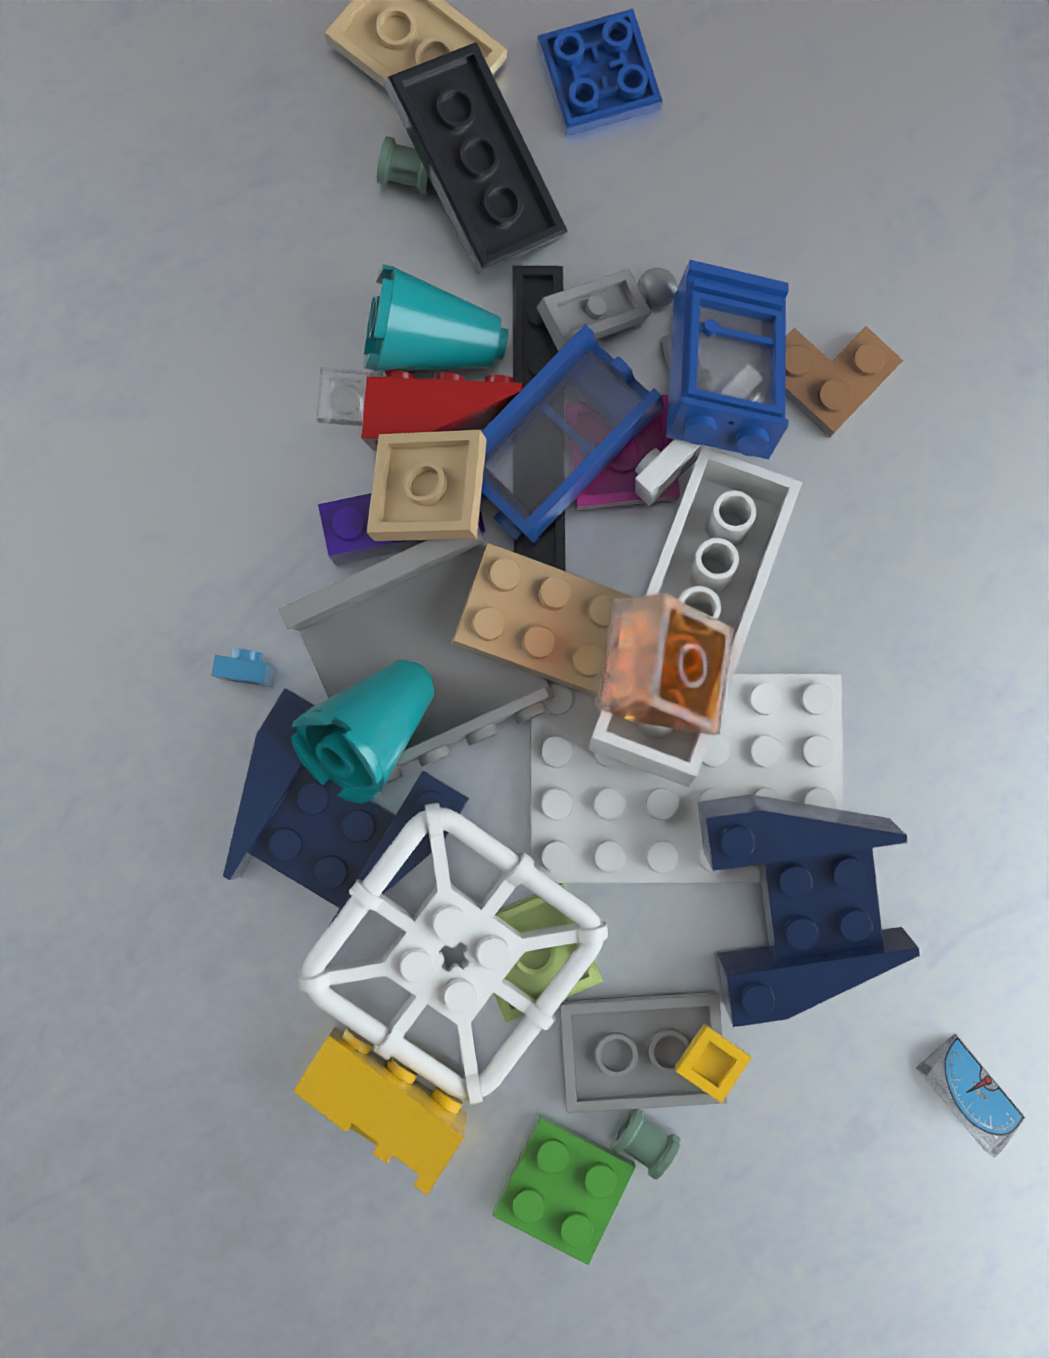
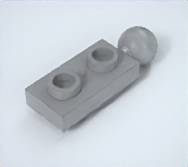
[537,267,677,351]

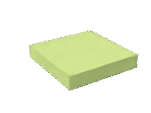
[493,883,603,1023]

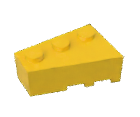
[293,1027,467,1196]

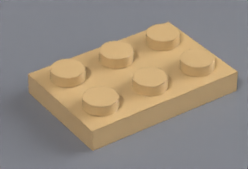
[325,0,507,89]
[451,543,635,698]

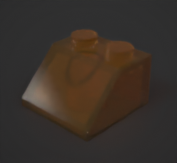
[597,593,734,735]

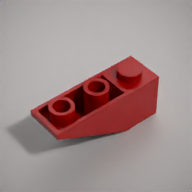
[361,370,524,451]

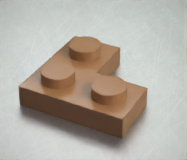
[756,326,903,437]

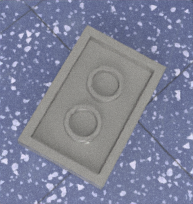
[560,992,727,1113]

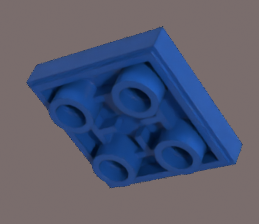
[537,9,663,136]

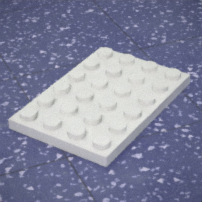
[530,673,844,883]

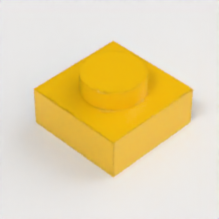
[674,1023,752,1103]

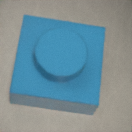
[211,648,276,687]

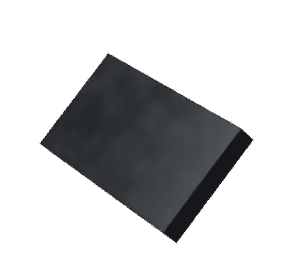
[384,42,568,275]

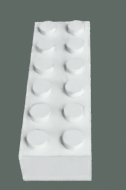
[588,446,803,788]

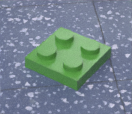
[493,1114,636,1265]

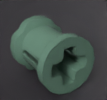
[377,136,432,195]
[610,1109,681,1179]

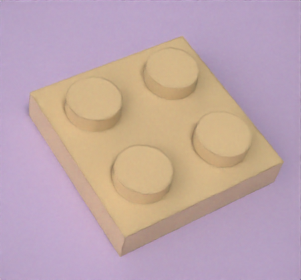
[367,430,487,541]

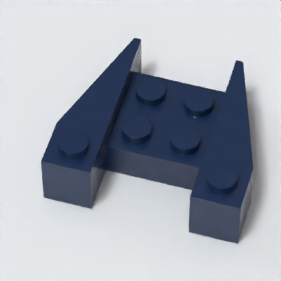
[223,688,470,926]
[697,794,920,1027]

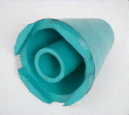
[363,264,508,371]
[291,660,435,804]

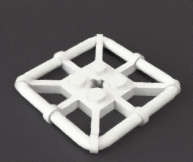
[296,803,608,1105]

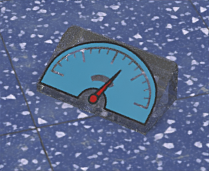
[916,1034,1025,1158]

